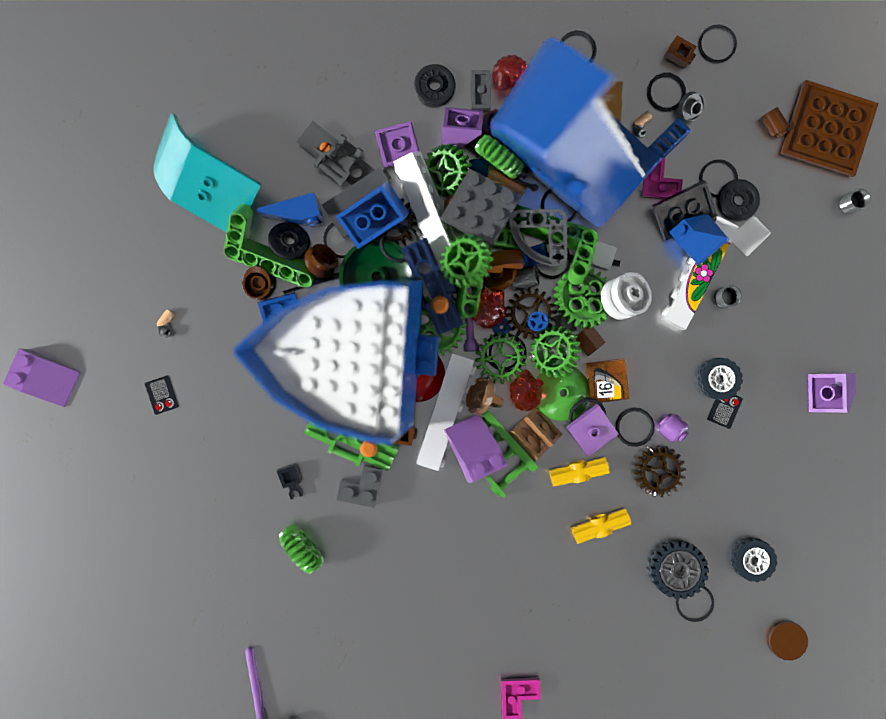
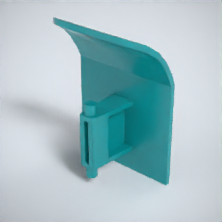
[153,113,262,232]

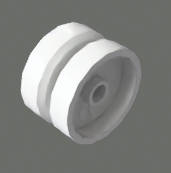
[601,272,652,320]

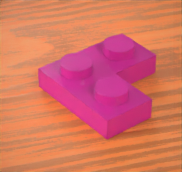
[642,158,683,198]
[501,678,541,719]

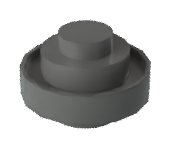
[678,91,704,121]

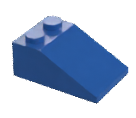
[336,181,409,249]
[257,192,325,227]

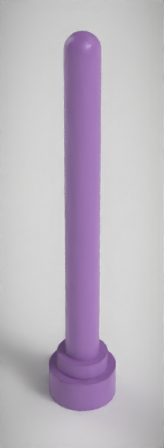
[463,286,479,352]
[245,647,265,719]

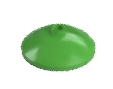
[533,364,590,421]

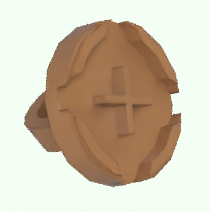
[466,377,504,415]

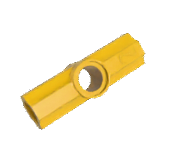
[549,457,610,487]
[571,508,631,544]

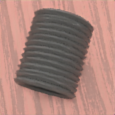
[840,189,870,214]
[512,265,540,291]
[714,285,742,308]

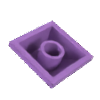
[442,107,483,149]
[808,373,856,413]

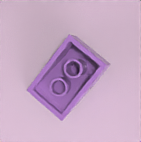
[3,349,80,407]
[444,415,508,483]

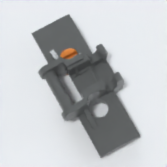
[297,121,375,187]

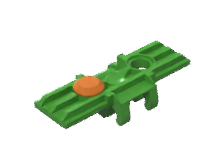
[304,422,399,471]

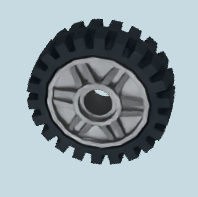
[649,540,709,599]

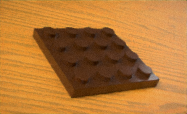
[780,80,879,177]

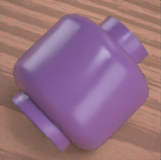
[659,414,689,442]

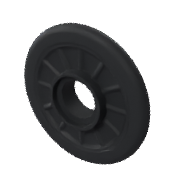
[414,64,456,106]
[718,179,760,221]
[268,222,310,260]

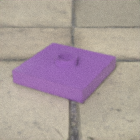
[374,121,419,169]
[567,404,618,457]

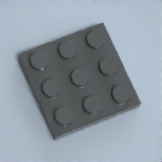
[441,169,521,247]

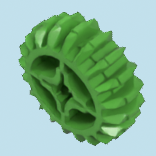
[475,135,524,179]
[424,144,472,197]
[440,234,493,288]
[529,325,582,378]
[475,332,527,384]
[279,524,323,574]

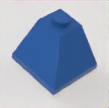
[669,214,730,265]

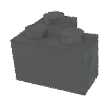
[336,464,383,508]

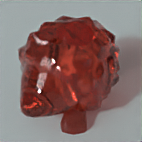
[492,54,527,91]
[472,288,507,329]
[509,369,544,412]

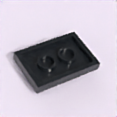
[652,180,718,241]

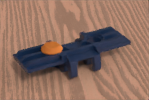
[401,237,464,335]

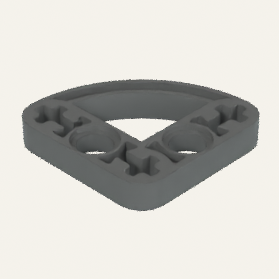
[509,209,567,266]

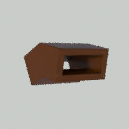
[575,326,606,356]

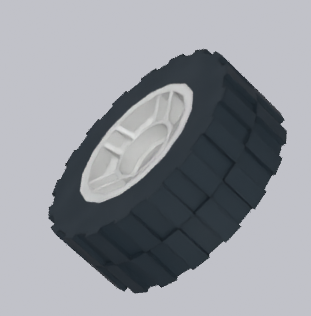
[697,358,743,400]
[731,537,778,582]

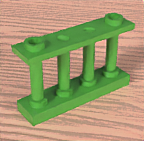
[482,409,539,498]

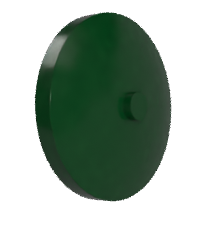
[339,238,413,286]

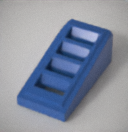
[649,118,691,159]

